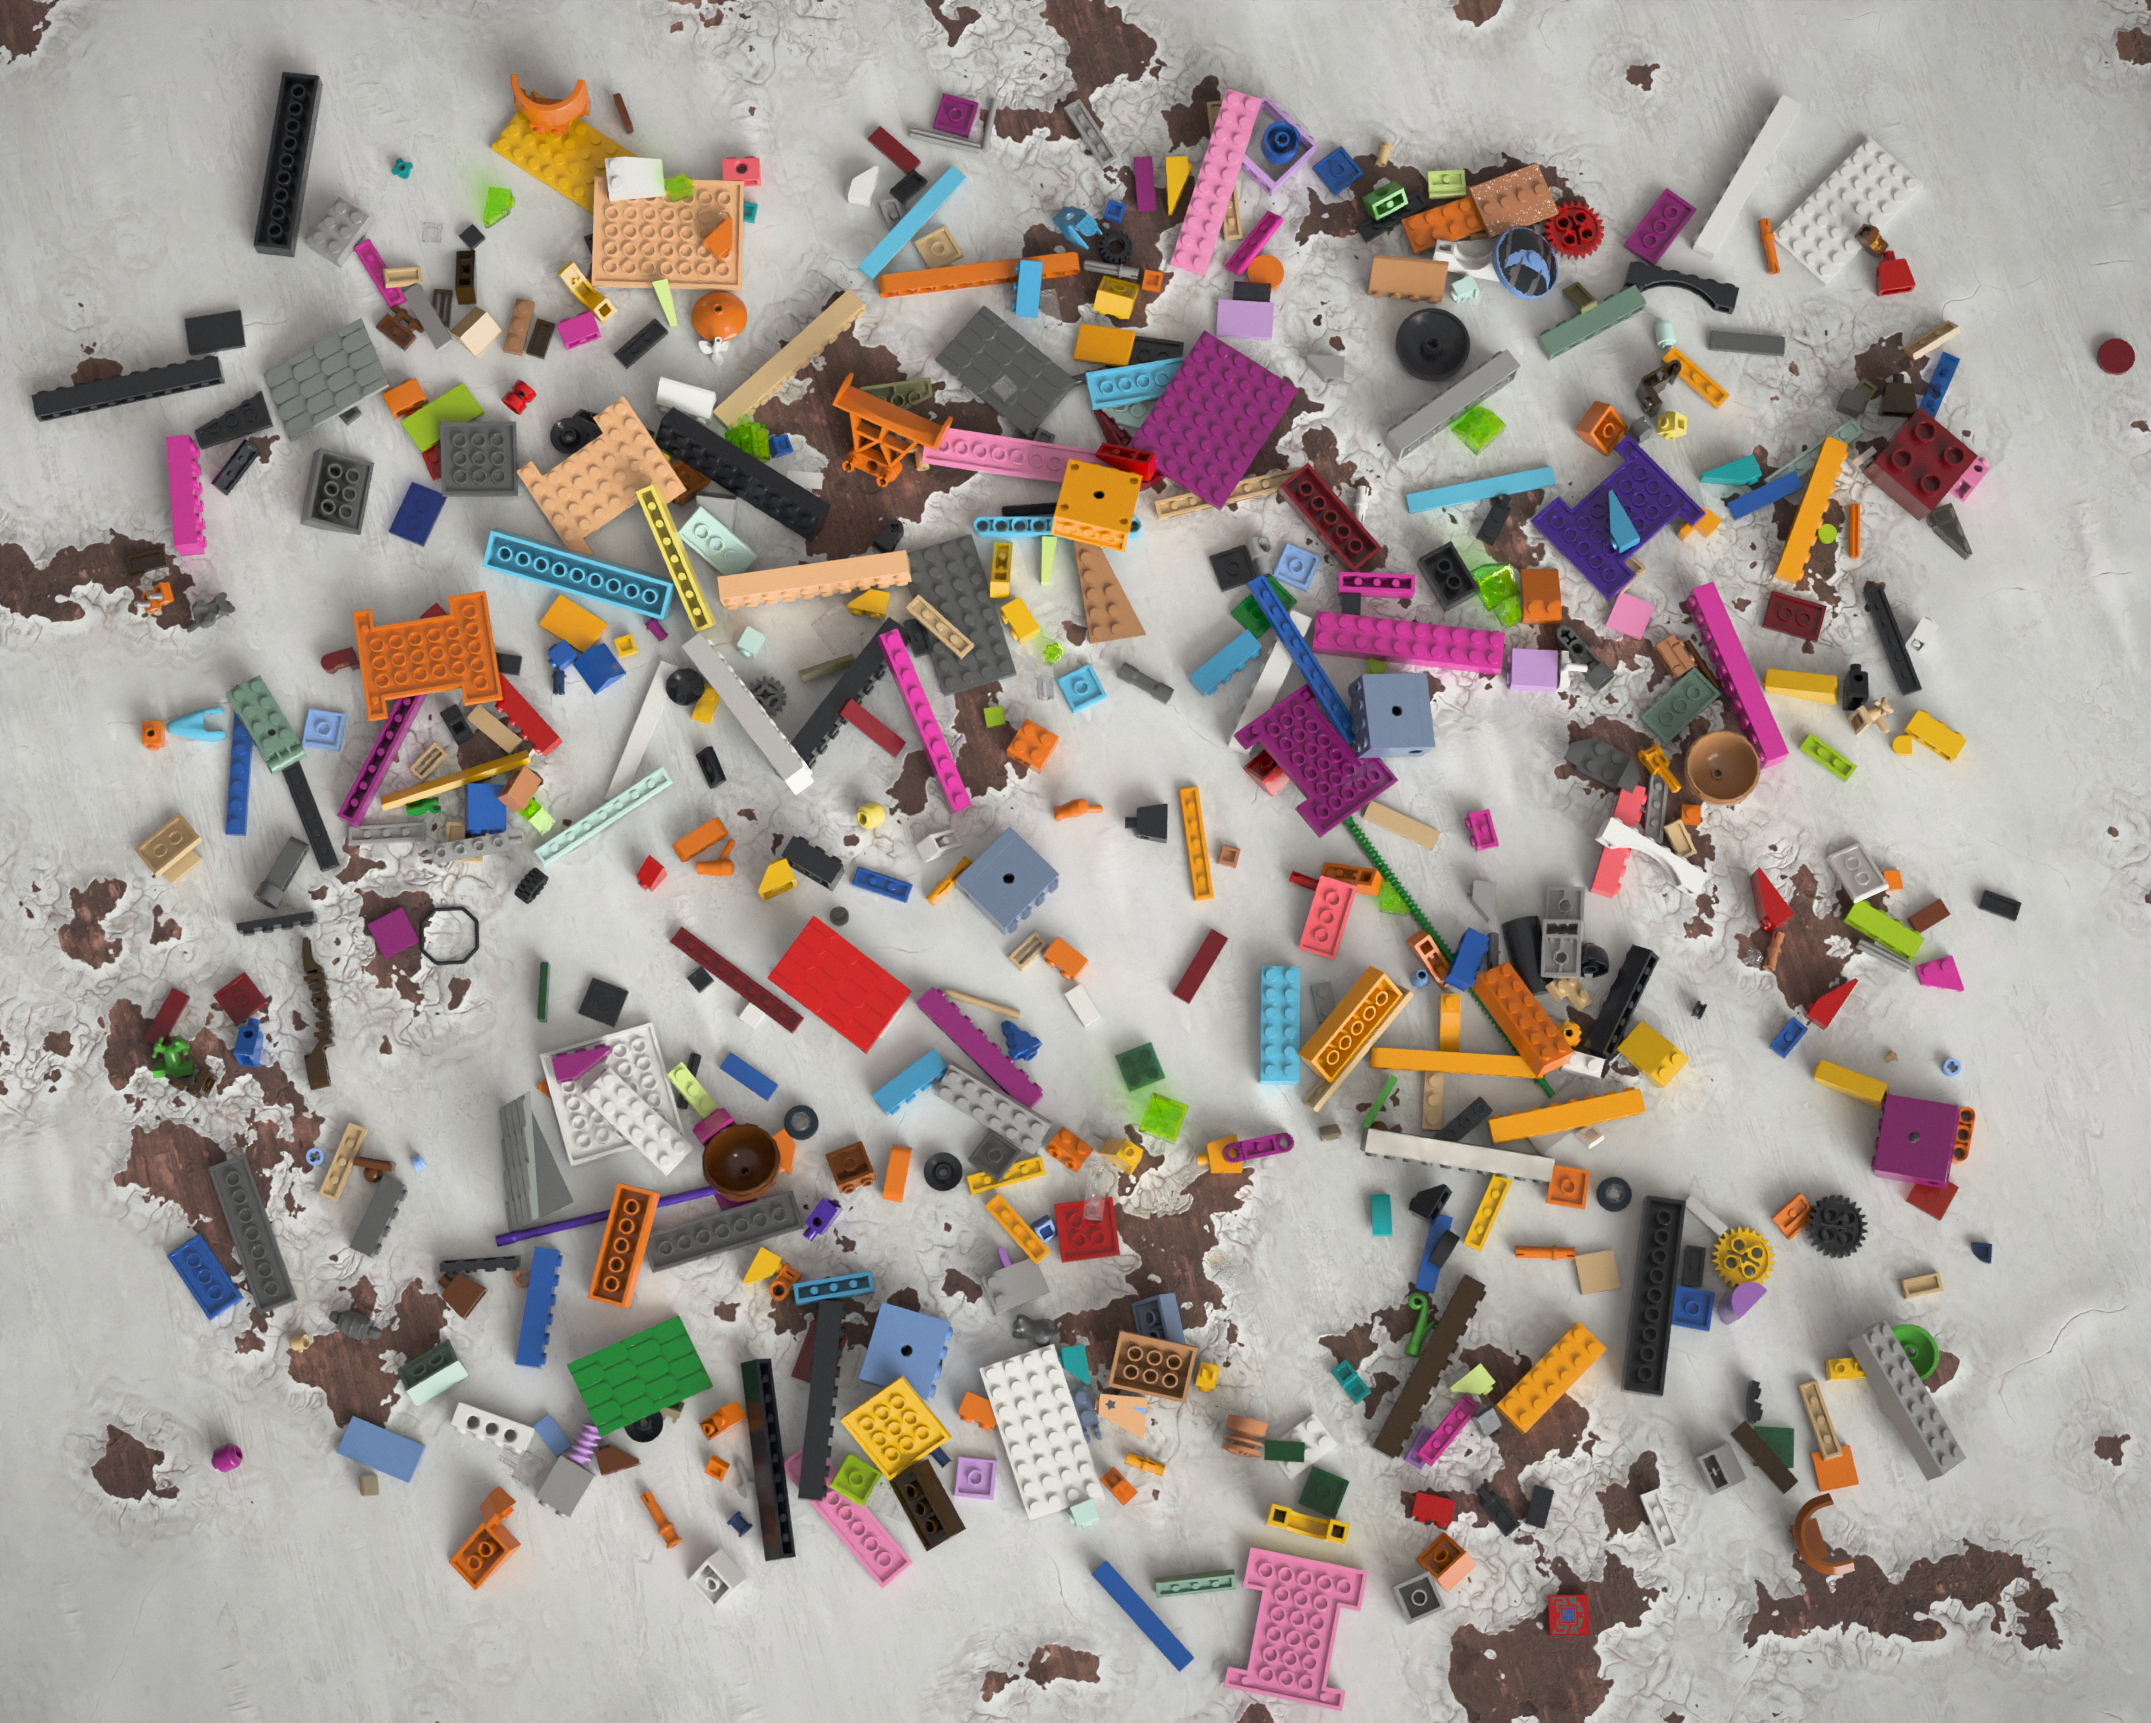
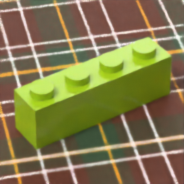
[1843,899,1924,961]

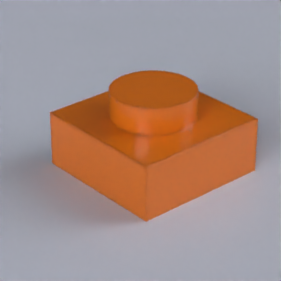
[1142,270,1163,293]
[1680,804,1701,826]
[704,1455,731,1482]

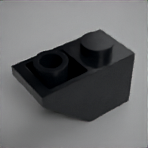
[440,704,475,746]

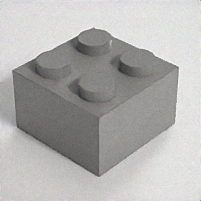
[1391,1571,1446,1625]

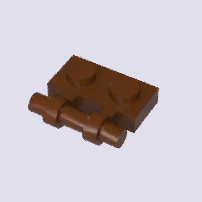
[375,305,424,352]

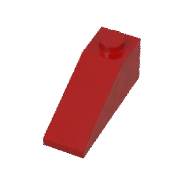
[1096,442,1156,482]
[1805,978,1859,1030]

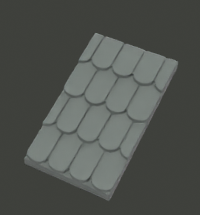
[264,318,390,442]
[499,1092,574,1232]

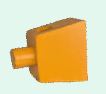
[1196,1134,1243,1173]

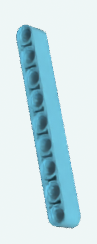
[974,517,1142,539]

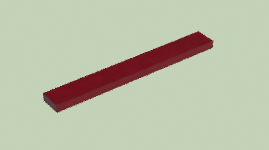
[670,927,804,1034]

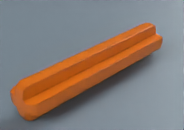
[1849,504,1860,559]

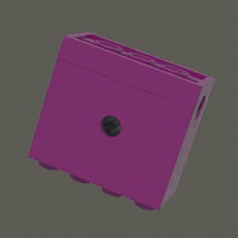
[1871,1094,1960,1189]

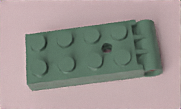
[226,675,307,775]

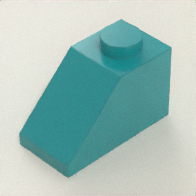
[1058,1345,1091,1386]

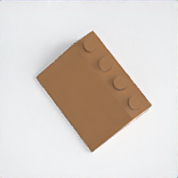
[1367,254,1449,304]
[1108,1330,1198,1403]

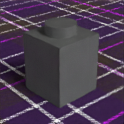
[1836,388,1867,419]

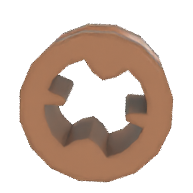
[513,1269,530,1288]

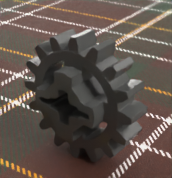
[749,676,787,716]

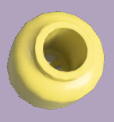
[856,802,885,829]

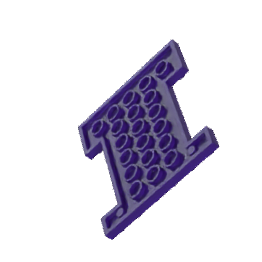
[1531,435,1706,601]

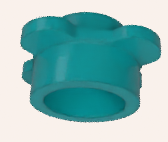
[391,158,413,179]

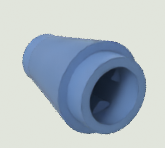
[1410,969,1429,988]

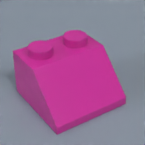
[692,1107,737,1148]

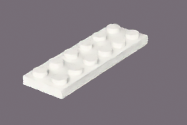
[582,1068,693,1176]

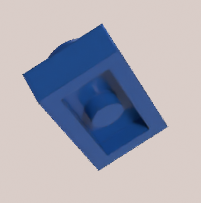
[1769,1017,1808,1059]

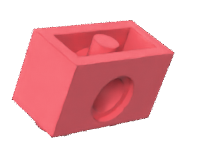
[722,156,761,186]

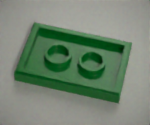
[1230,575,1297,640]

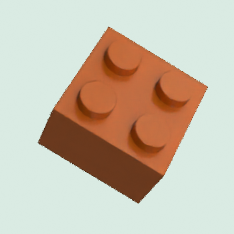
[1007,718,1059,774]

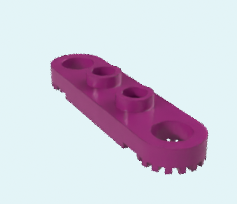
[1222,1133,1294,1163]

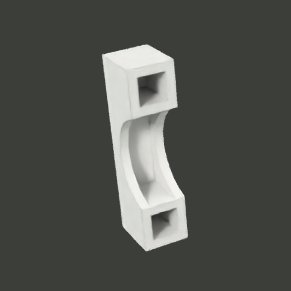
[1433,239,1500,282]

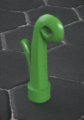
[1404,1292,1435,1358]

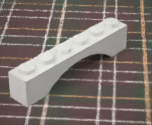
[1595,817,1708,896]

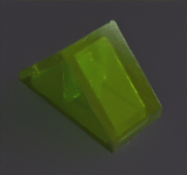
[1379,880,1411,917]

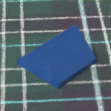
[573,643,626,695]

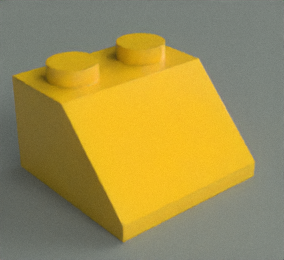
[1093,275,1139,319]
[758,858,797,902]

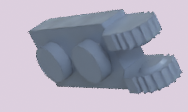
[1070,1385,1102,1444]

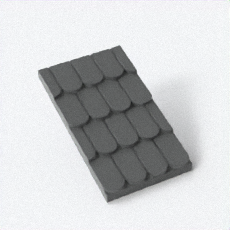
[935,305,1077,438]

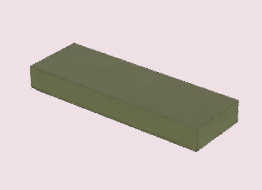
[798,654,855,682]

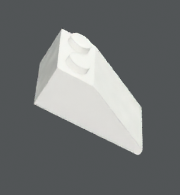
[605,157,666,201]

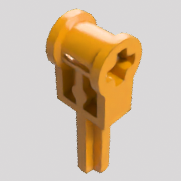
[1638,743,1682,793]

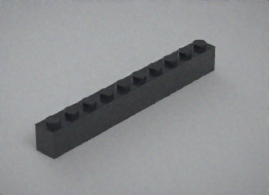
[32,356,225,422]
[798,1300,847,1502]
[741,1358,796,1562]

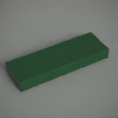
[537,962,550,1023]

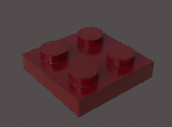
[213,972,268,1026]

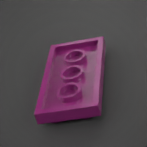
[1623,188,1697,266]

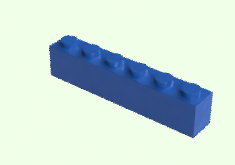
[515,1247,563,1369]

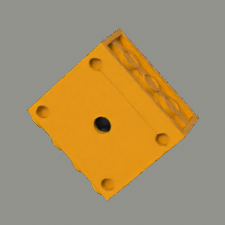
[1051,459,1143,552]

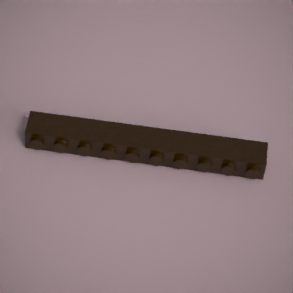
[1371,1274,1487,1460]

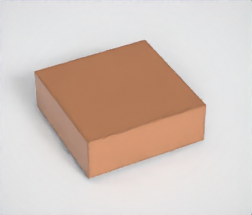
[1217,844,1241,868]

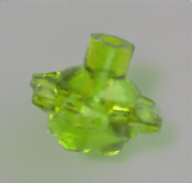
[1043,642,1065,664]

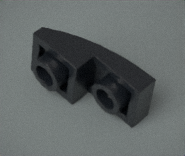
[1746,1380,1763,1424]

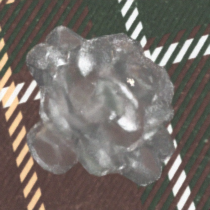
[1742,947,1763,968]

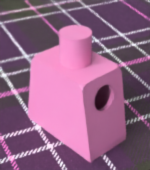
[1949,457,1989,503]

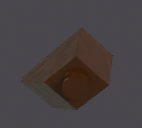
[595,1444,641,1476]

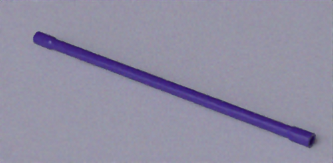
[495,1186,719,1247]

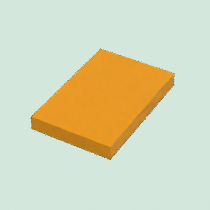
[1073,324,1136,367]
[539,594,608,653]

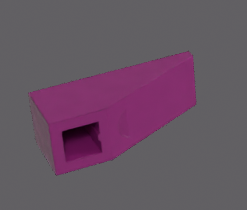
[552,1044,612,1084]

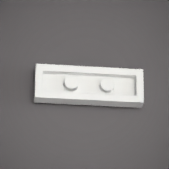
[1639,1488,1681,1552]

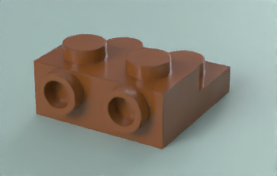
[671,460,711,507]
[825,1141,876,1194]

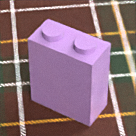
[1506,648,1558,692]

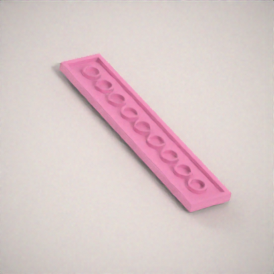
[1170,89,1262,276]
[922,428,1111,484]

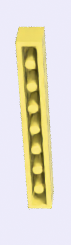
[636,484,717,633]

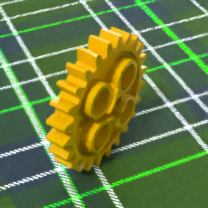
[1711,1227,1775,1288]

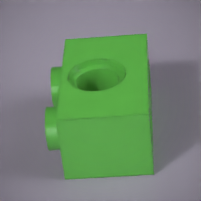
[1362,181,1409,220]

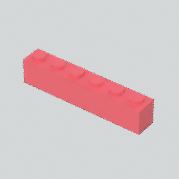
[1590,785,1647,899]

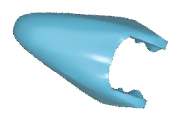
[166,707,226,742]

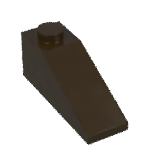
[455,250,477,305]

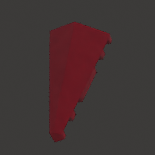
[1093,409,1166,492]

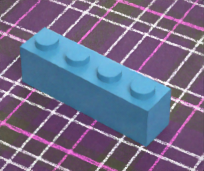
[1189,629,1262,697]
[872,1048,948,1116]
[793,1271,875,1306]

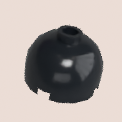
[1580,943,1610,978]

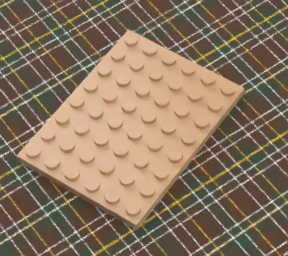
[592,177,744,291]

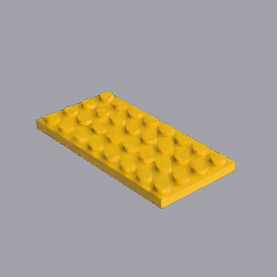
[491,90,639,215]

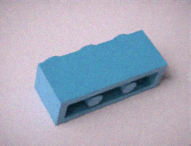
[1011,259,1043,318]

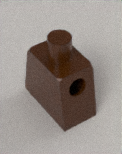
[438,1274,488,1320]

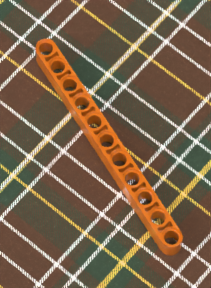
[877,252,1080,298]

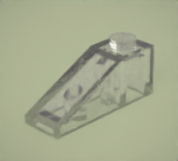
[1083,1156,1110,1221]

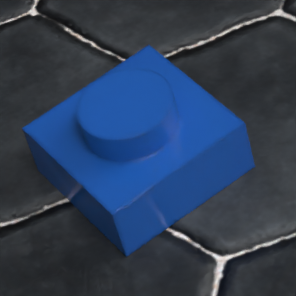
[1103,199,1127,224]

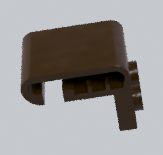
[1635,360,1681,418]

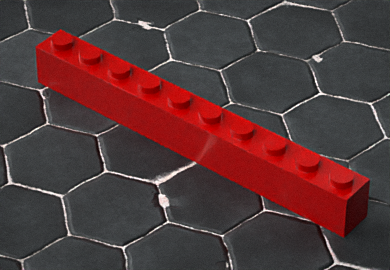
[420,602,563,757]

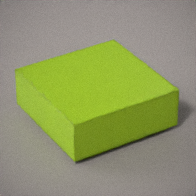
[984,706,1006,728]

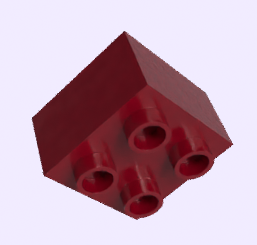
[1862,407,1978,521]

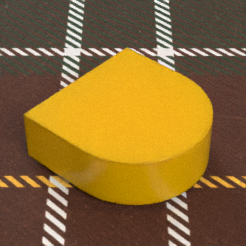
[1891,736,1912,756]

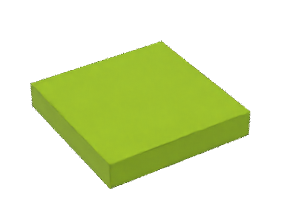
[828,1453,883,1507]

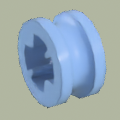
[1941,1058,1961,1077]
[306,1148,325,1166]
[410,1153,427,1173]

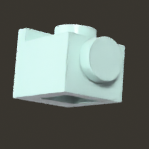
[1449,275,1480,303]

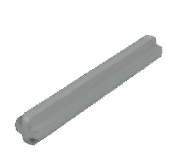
[909,128,981,154]

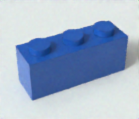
[1444,927,1489,992]

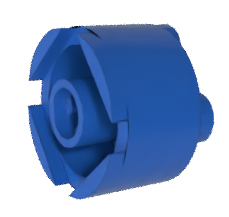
[1261,121,1301,164]

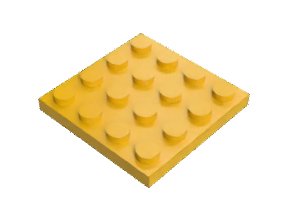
[840,1375,952,1481]

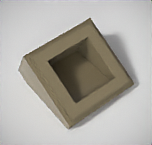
[1319,1124,1342,1142]
[359,1475,379,1497]

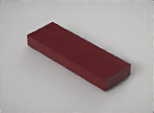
[868,126,921,175]
[143,988,191,1045]

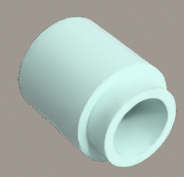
[1654,319,1676,349]

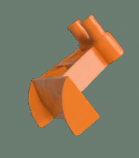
[833,372,953,487]

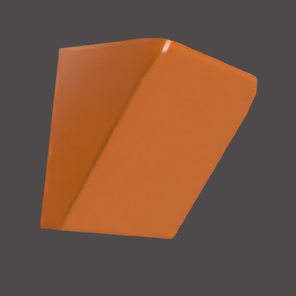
[1881,870,1903,892]

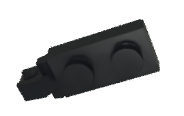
[1476,494,1512,546]
[1475,1485,1521,1537]

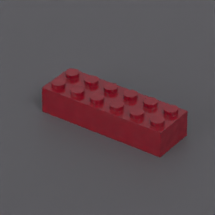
[1277,463,1382,572]

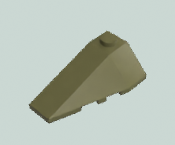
[857,377,933,424]

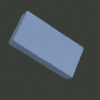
[533,1414,572,1458]

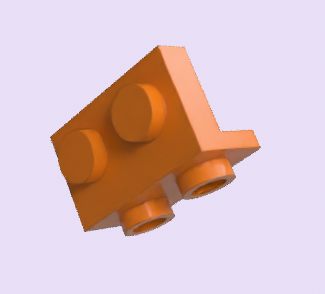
[1045,1126,1094,1173]

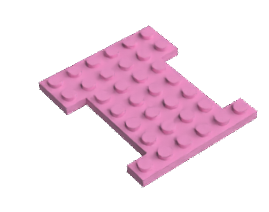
[1223,1547,1368,1711]

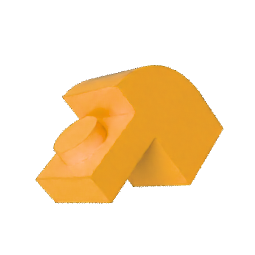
[1677,508,1722,541]

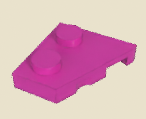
[1915,955,1964,992]

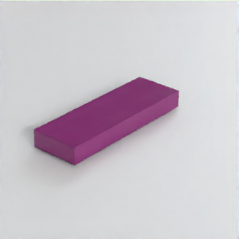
[1133,156,1156,212]

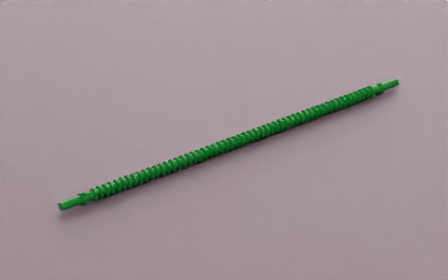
[1342,815,1556,1098]

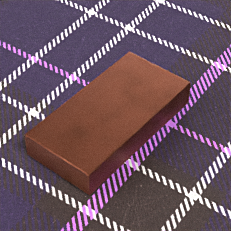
[613,93,634,134]
[1907,899,1951,933]

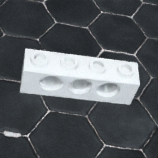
[450,1402,535,1454]

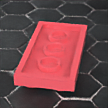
[1298,875,1358,960]

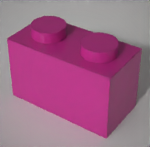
[557,311,601,350]

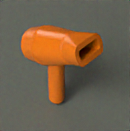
[1053,798,1103,821]
[696,839,735,877]

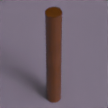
[1684,640,1721,689]

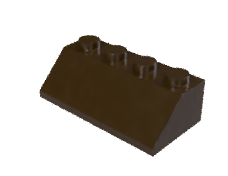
[889,1459,966,1551]

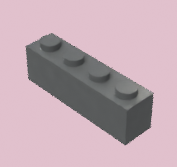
[349,1175,408,1259]

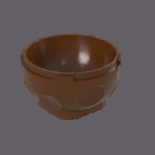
[702,1123,781,1202]

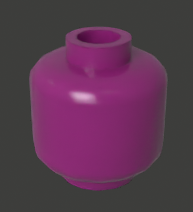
[211,1443,243,1473]

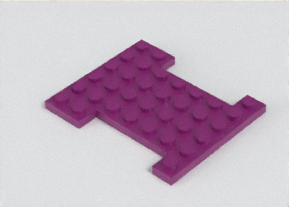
[1234,683,1398,838]

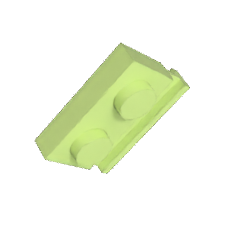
[1427,170,1466,199]

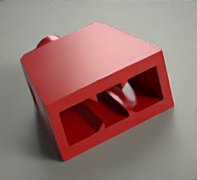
[1876,251,1916,297]

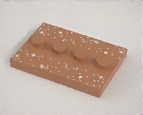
[1468,163,1559,240]

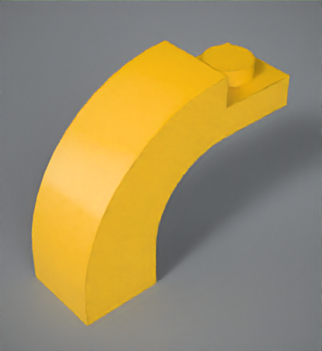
[557,261,617,323]

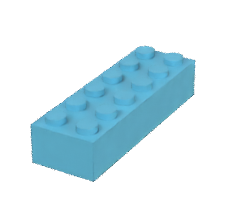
[1259,966,1300,1085]

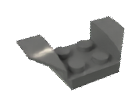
[1564,737,1640,793]

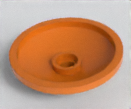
[691,291,747,342]

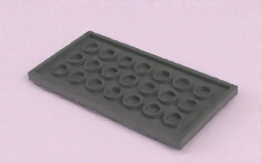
[907,534,1017,697]

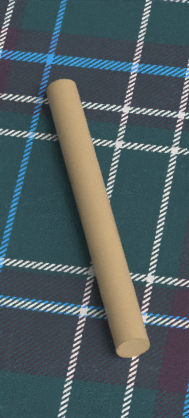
[945,988,1020,1018]

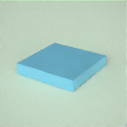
[1056,663,1107,714]

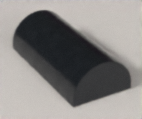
[1501,916,1554,996]

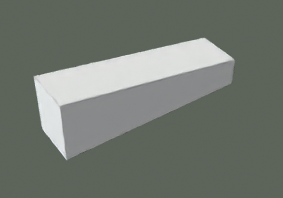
[1685,1195,1728,1238]

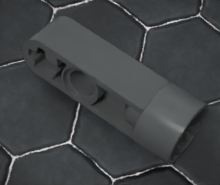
[1555,626,1615,692]
[253,836,310,909]

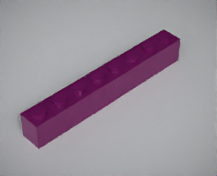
[337,694,428,828]
[916,987,1043,1109]

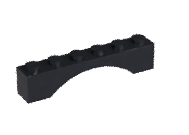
[1623,261,1739,314]

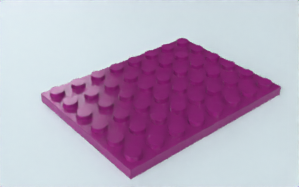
[1127,330,1299,511]

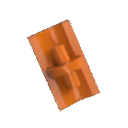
[1099,1466,1138,1506]

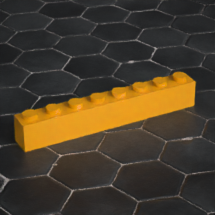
[1773,436,1849,585]
[1487,1087,1646,1146]

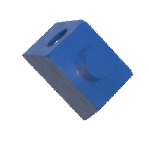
[233,1018,264,1067]

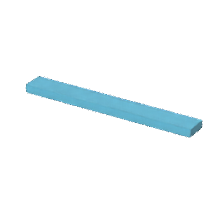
[857,166,966,281]
[1405,466,1556,514]

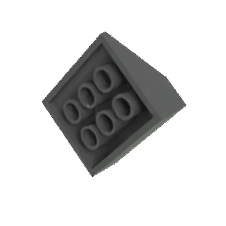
[300,448,374,535]

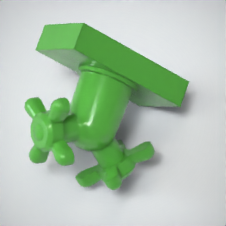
[152,1035,196,1078]

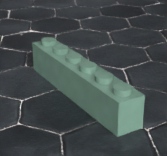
[1537,285,1647,361]

